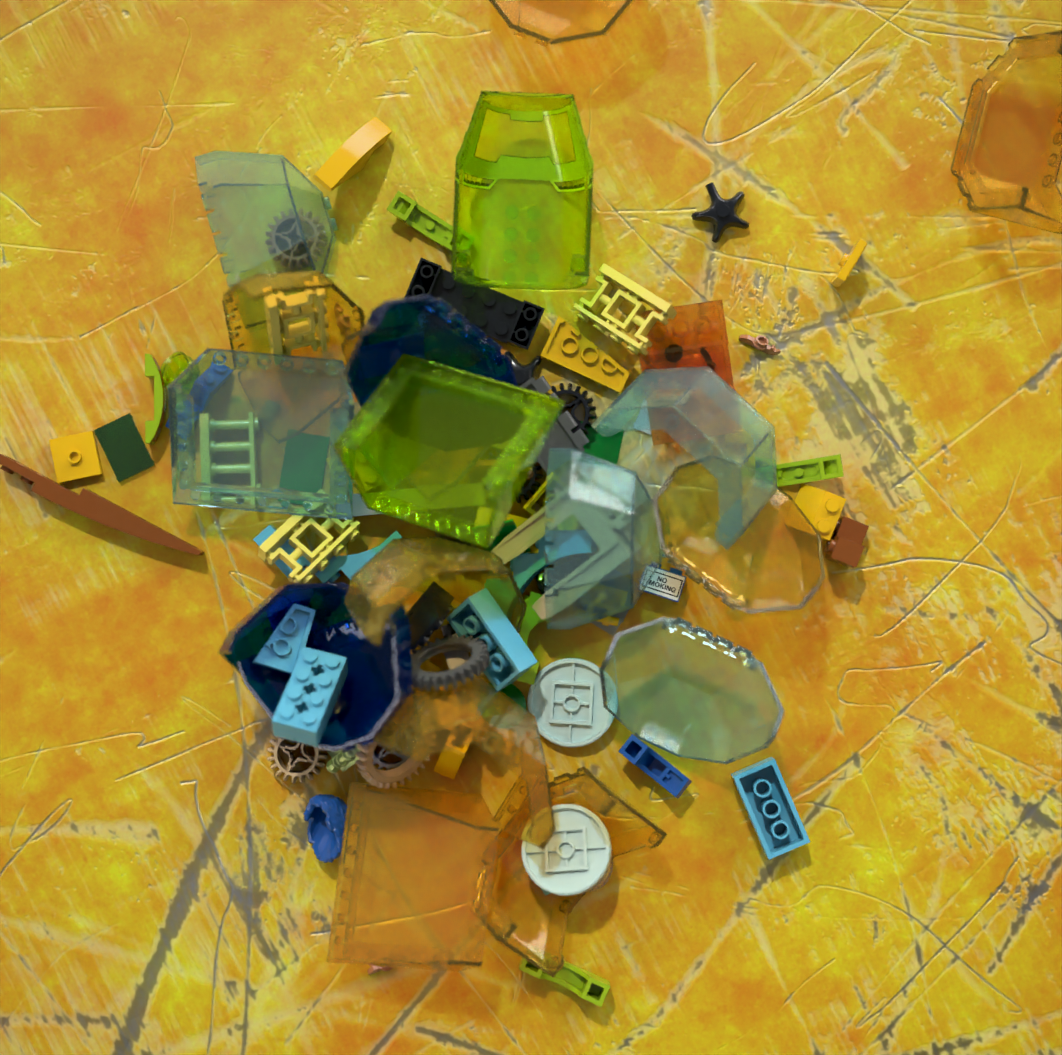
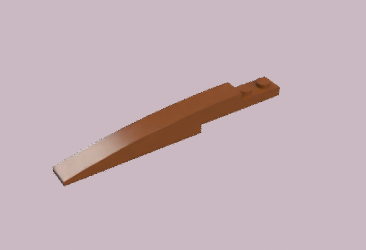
[0,454,204,556]

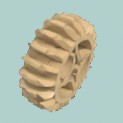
[267,736,328,783]

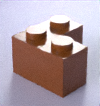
[823,516,869,568]

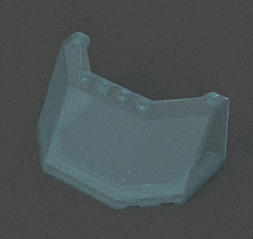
[591,366,777,550]

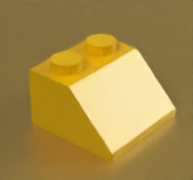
[785,483,847,541]

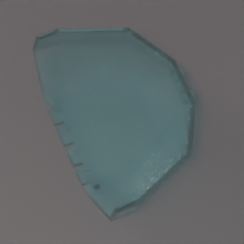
[195,151,338,332]
[545,447,667,630]
[599,617,785,764]

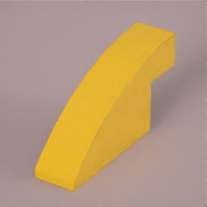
[313,117,392,192]

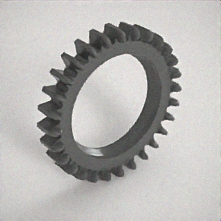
[402,635,490,692]

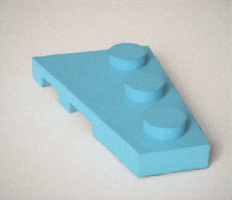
[253,603,316,675]

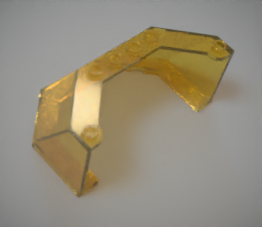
[950,30,1062,234]
[372,674,556,850]
[471,766,667,978]

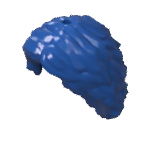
[303,794,352,863]

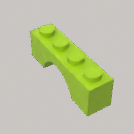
[516,591,553,685]
[519,944,610,1007]

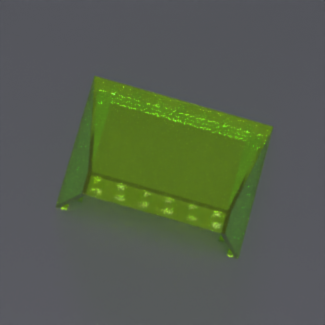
[333,353,565,548]

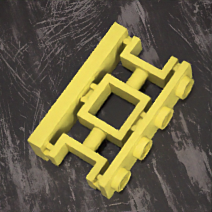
[573,263,678,356]
[262,278,330,365]
[258,489,360,590]

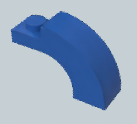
[618,734,692,799]

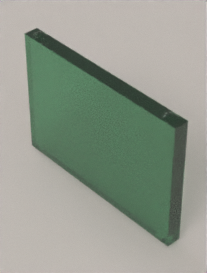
[94,413,155,482]

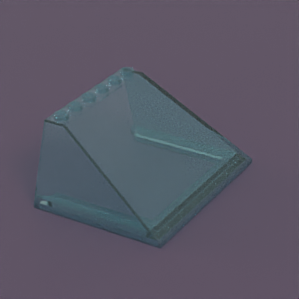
[168,348,355,520]

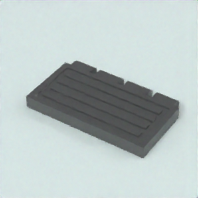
[497,376,589,476]

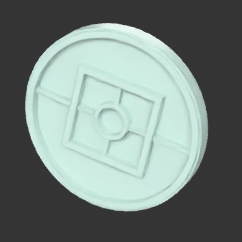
[527,658,617,747]
[521,804,612,896]

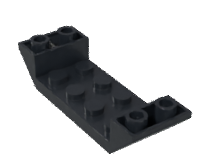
[404,258,545,350]

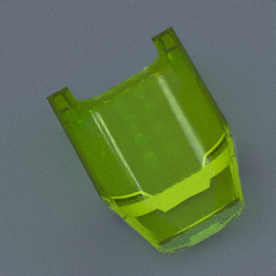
[451,91,594,290]

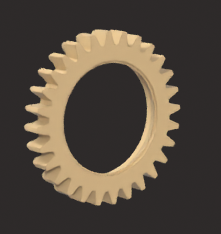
[355,707,436,789]

